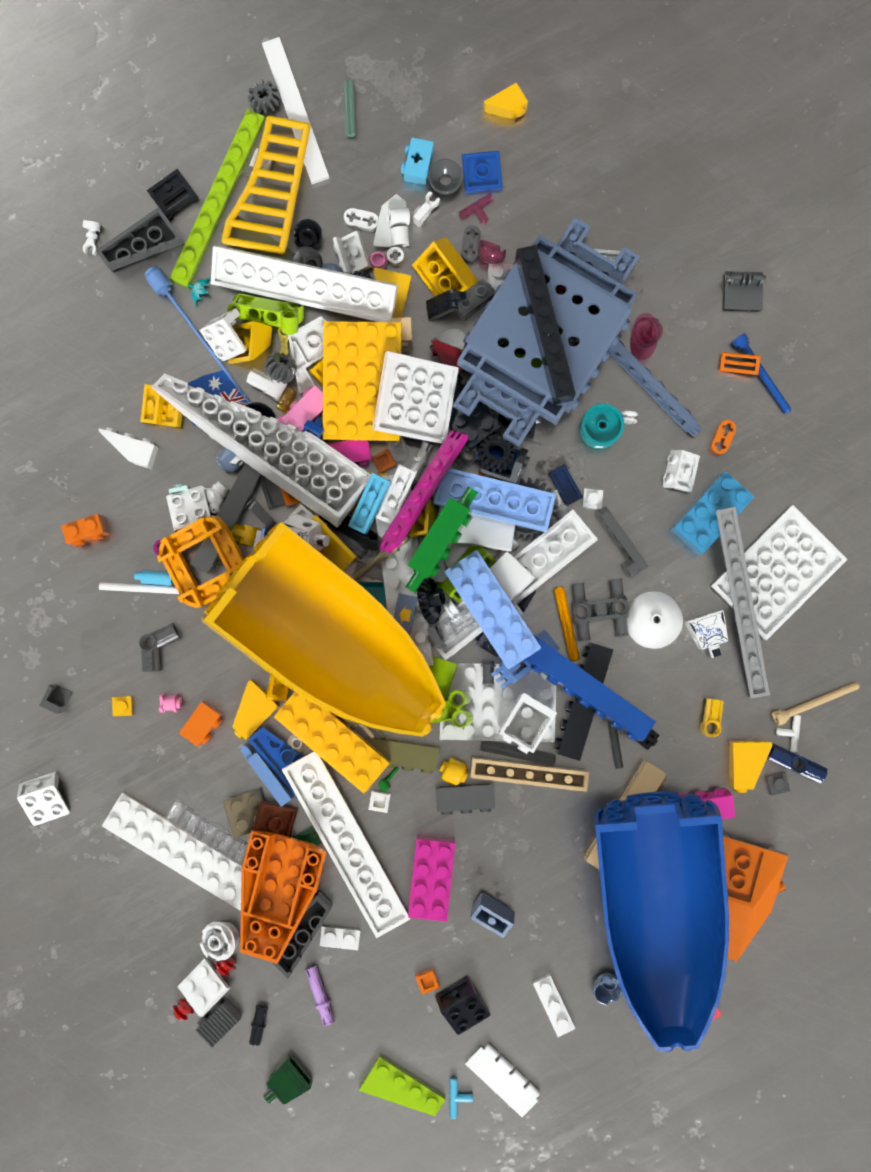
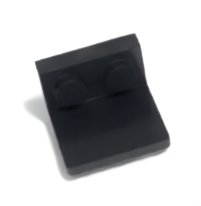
[435,977,491,1035]

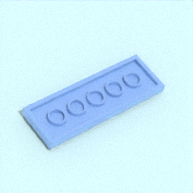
[433,468,556,533]
[444,550,542,670]

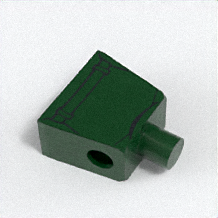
[263,1053,313,1105]

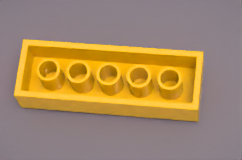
[274,692,391,793]

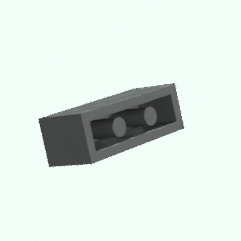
[436,783,495,815]

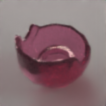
[477,240,506,265]

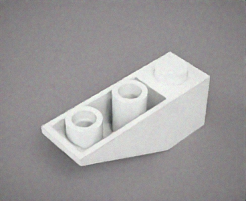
[99,427,158,469]

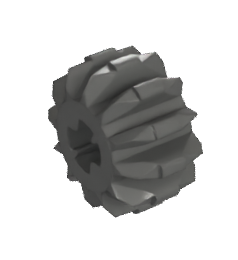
[248,79,281,115]
[263,352,297,384]

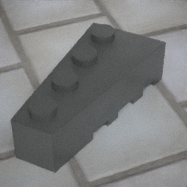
[273,891,333,979]

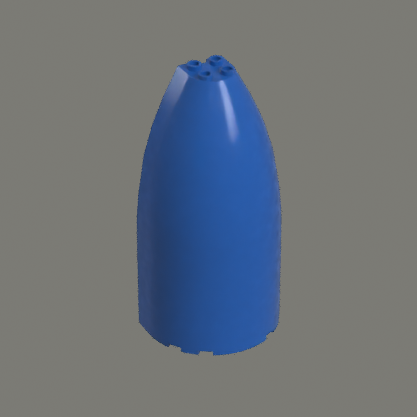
[594,791,729,1052]

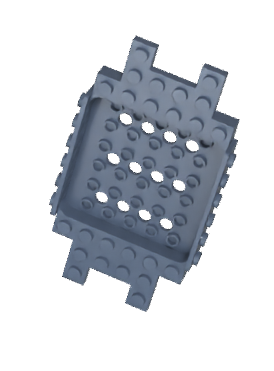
[453,217,640,447]

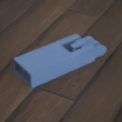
[491,630,560,689]
[240,744,294,807]

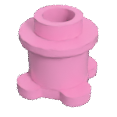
[159,693,182,713]

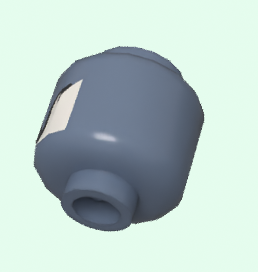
[216,447,244,473]

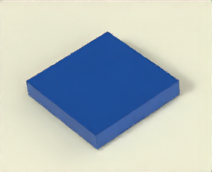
[461,151,503,193]

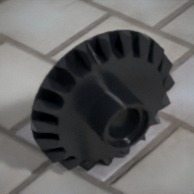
[417,578,445,624]

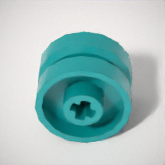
[579,403,624,449]

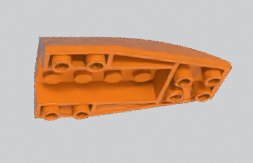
[240,830,327,964]

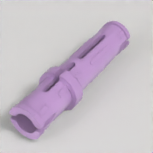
[305,965,335,1026]

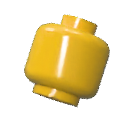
[439,757,469,786]

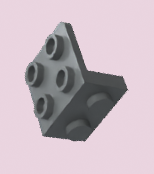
[480,447,530,484]

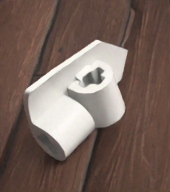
[373,194,410,248]

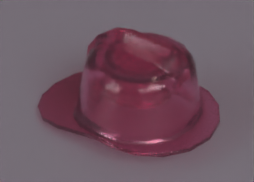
[630,313,663,360]

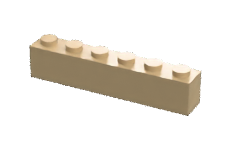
[470,756,589,792]
[583,760,667,869]

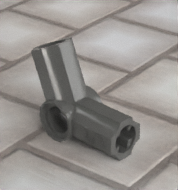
[139,623,180,672]

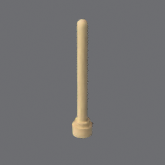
[772,682,860,726]

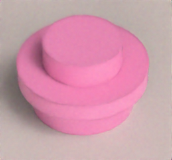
[369,251,388,270]

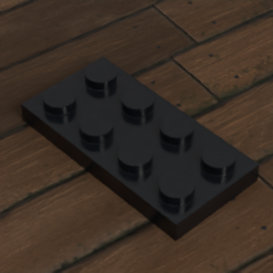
[449,373,501,452]

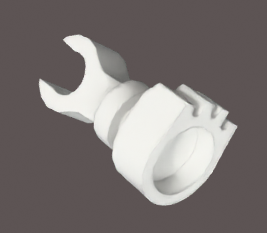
[83,220,101,256]

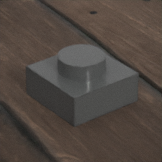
[427,626,447,649]
[765,772,790,796]

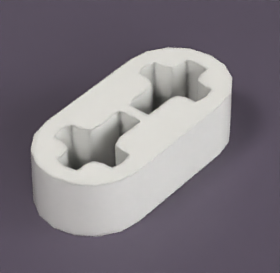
[344,208,379,232]

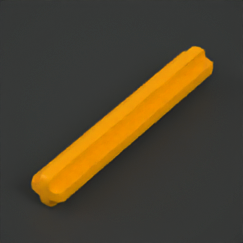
[554,586,580,661]

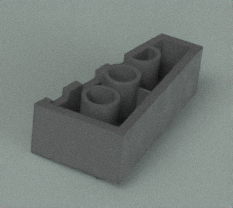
[96,207,184,271]

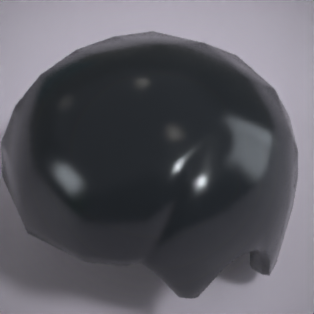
[293,219,322,249]

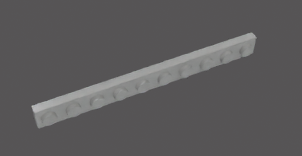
[715,506,770,699]

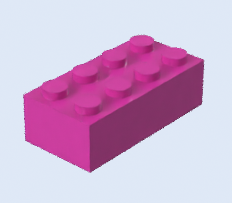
[408,835,455,922]

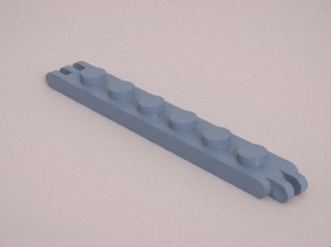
[608,340,701,436]

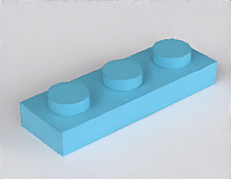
[348,473,391,534]

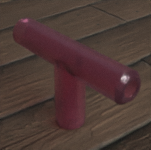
[459,193,494,223]

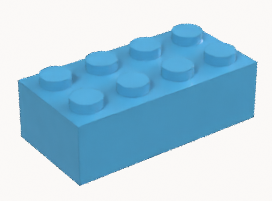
[670,471,754,555]

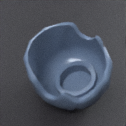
[593,973,623,1005]

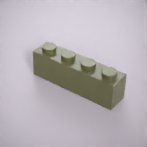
[220,216,293,261]
[363,735,440,774]

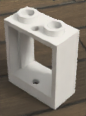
[499,692,557,754]

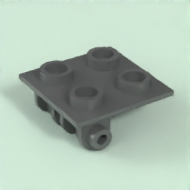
[724,271,766,310]

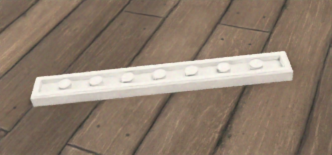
[262,37,330,185]

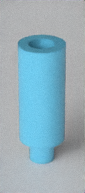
[134,570,173,586]

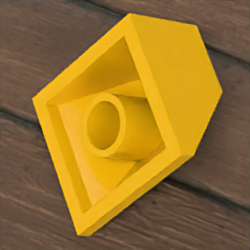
[228,321,272,364]

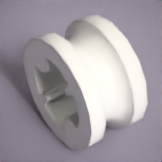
[387,247,404,266]
[621,411,638,424]
[443,599,460,618]

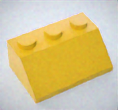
[412,237,478,296]
[311,515,359,572]

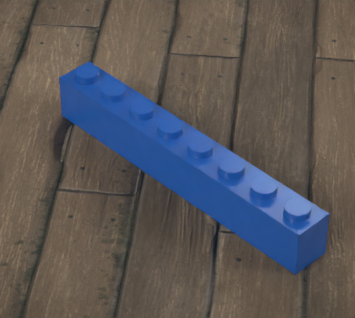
[522,635,656,742]

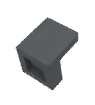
[39,684,72,714]

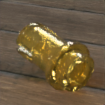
[276,387,297,413]

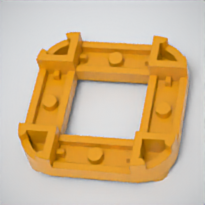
[157,516,244,608]

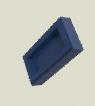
[548,464,583,506]

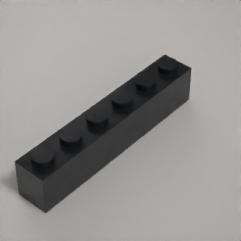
[554,643,614,761]

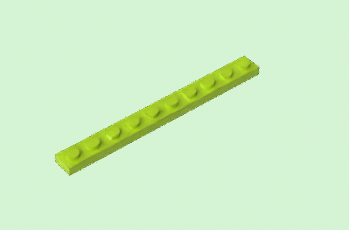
[169,109,266,288]

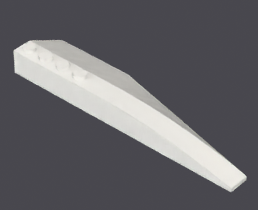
[152,373,371,527]

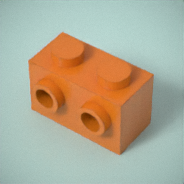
[61,514,109,547]

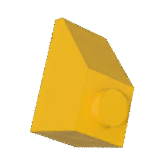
[483,83,528,119]
[410,499,437,538]

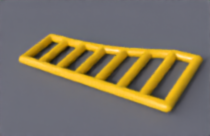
[221,115,311,255]

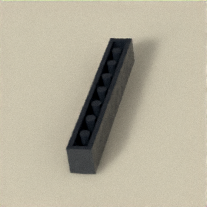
[515,245,576,405]

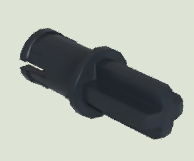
[249,1004,268,1046]

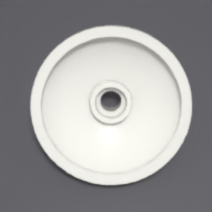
[627,591,683,649]

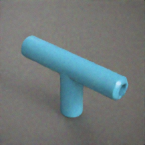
[450,1077,473,1119]

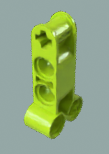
[227,294,304,335]
[431,690,474,728]

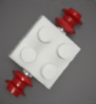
[173,956,236,1020]

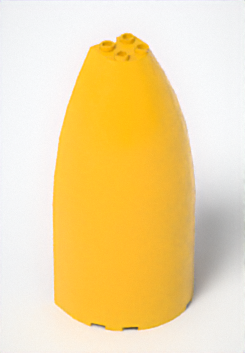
[201,522,446,737]

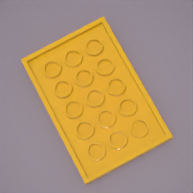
[323,321,402,441]

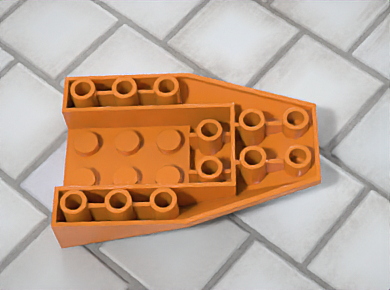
[723,834,788,962]

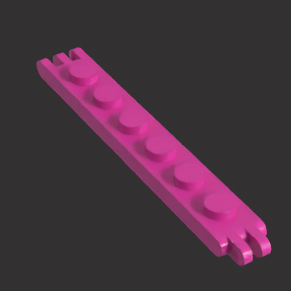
[380,430,468,553]

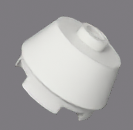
[200,922,239,961]

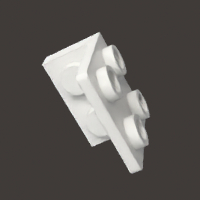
[200,308,247,362]
[166,485,212,532]
[17,771,70,826]

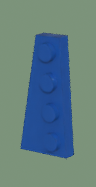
[247,726,304,798]

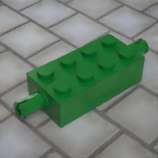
[405,486,479,593]

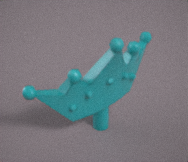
[188,277,211,307]

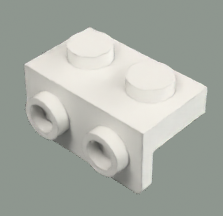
[333,230,371,274]

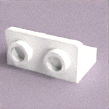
[663,450,700,493]

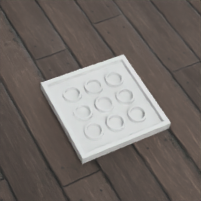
[372,351,459,444]

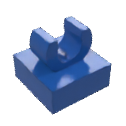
[304,418,324,440]

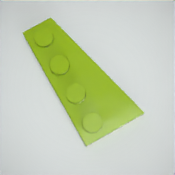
[359,1055,446,1116]

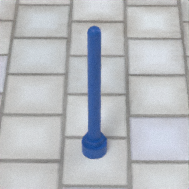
[732,333,791,413]

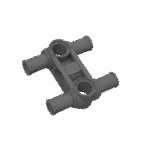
[572,578,630,641]

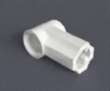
[246,368,287,401]

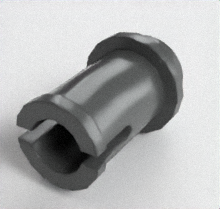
[481,661,496,684]

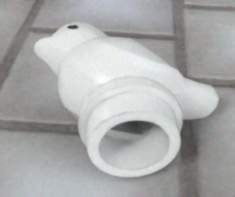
[204,482,229,515]

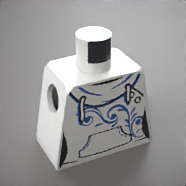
[283,514,330,552]
[685,610,728,658]

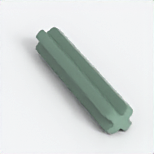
[344,80,356,137]

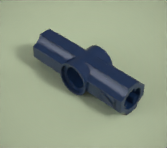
[767,744,828,784]

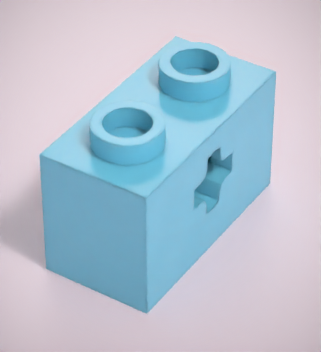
[401,137,434,185]

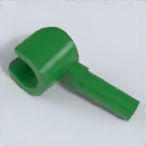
[378,766,399,792]

